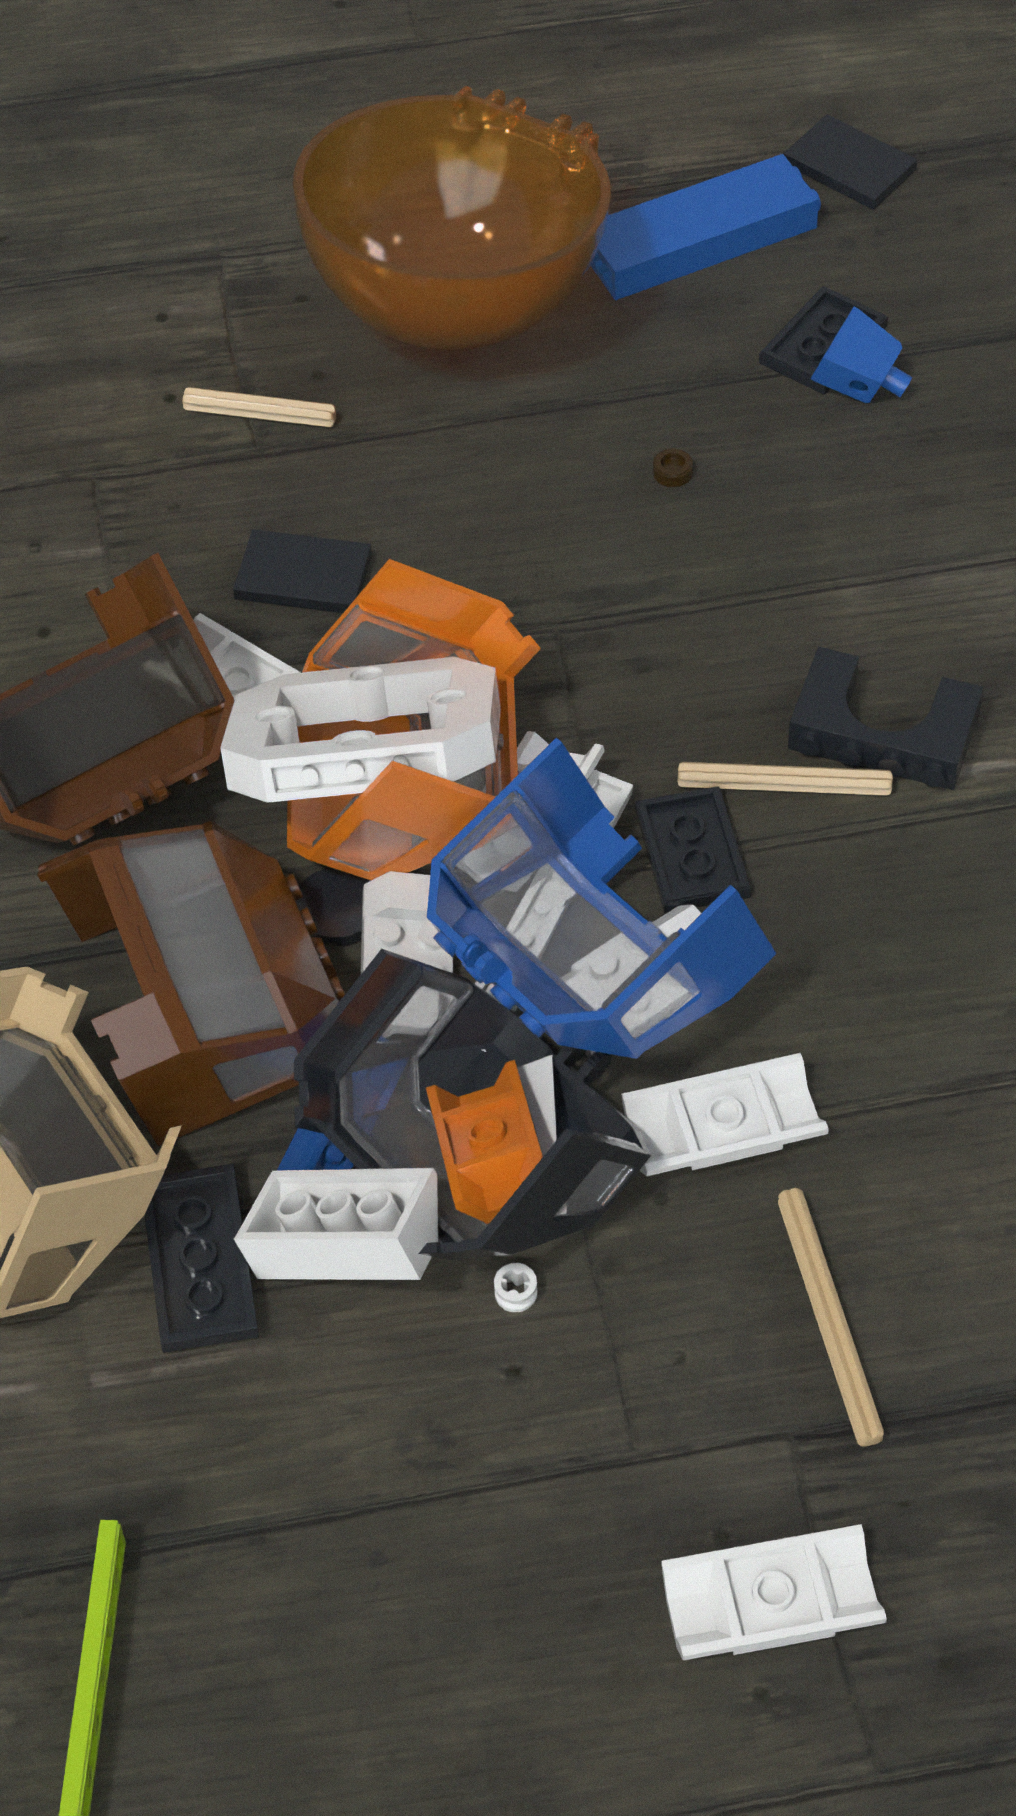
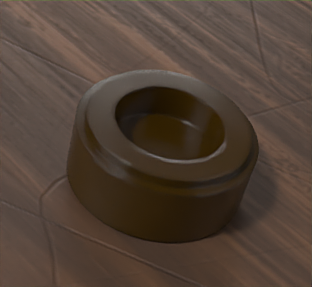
[653,448,693,487]

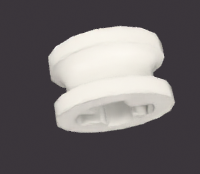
[494,1263,537,1312]

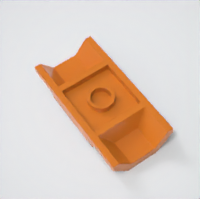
[426,1060,543,1224]

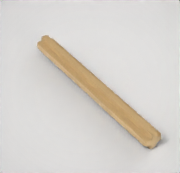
[778,1188,884,1447]

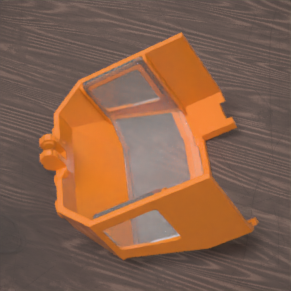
[287,559,541,880]

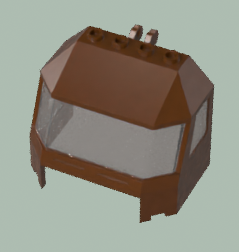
[37,821,345,1146]

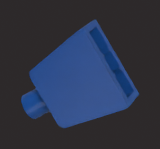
[810,306,912,403]

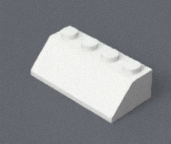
[234,1168,438,1280]

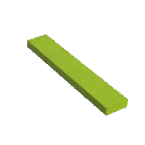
[59,1520,126,1816]

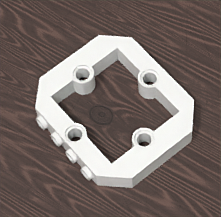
[220,657,501,803]

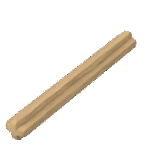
[678,762,893,796]

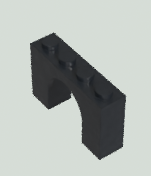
[788,646,984,790]

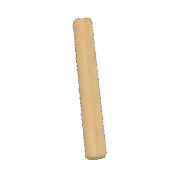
[182,387,336,428]

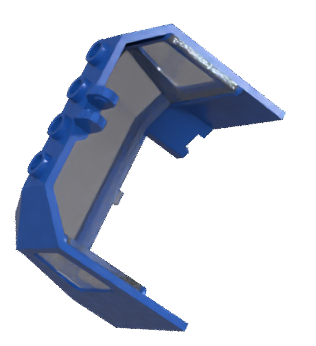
[427,738,777,1059]

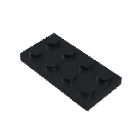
[145,1163,259,1353]

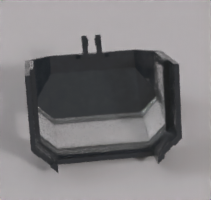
[294,948,652,1260]

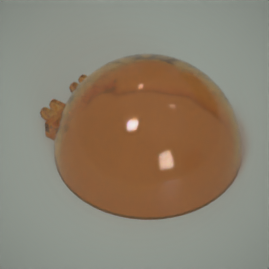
[293,86,611,351]

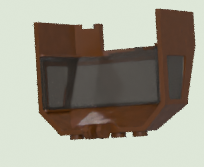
[0,553,235,846]

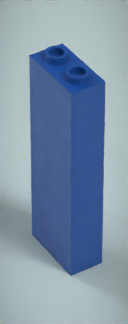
[581,154,821,300]

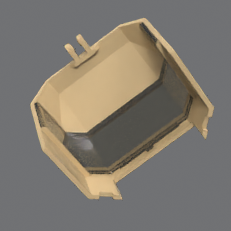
[0,967,182,1318]

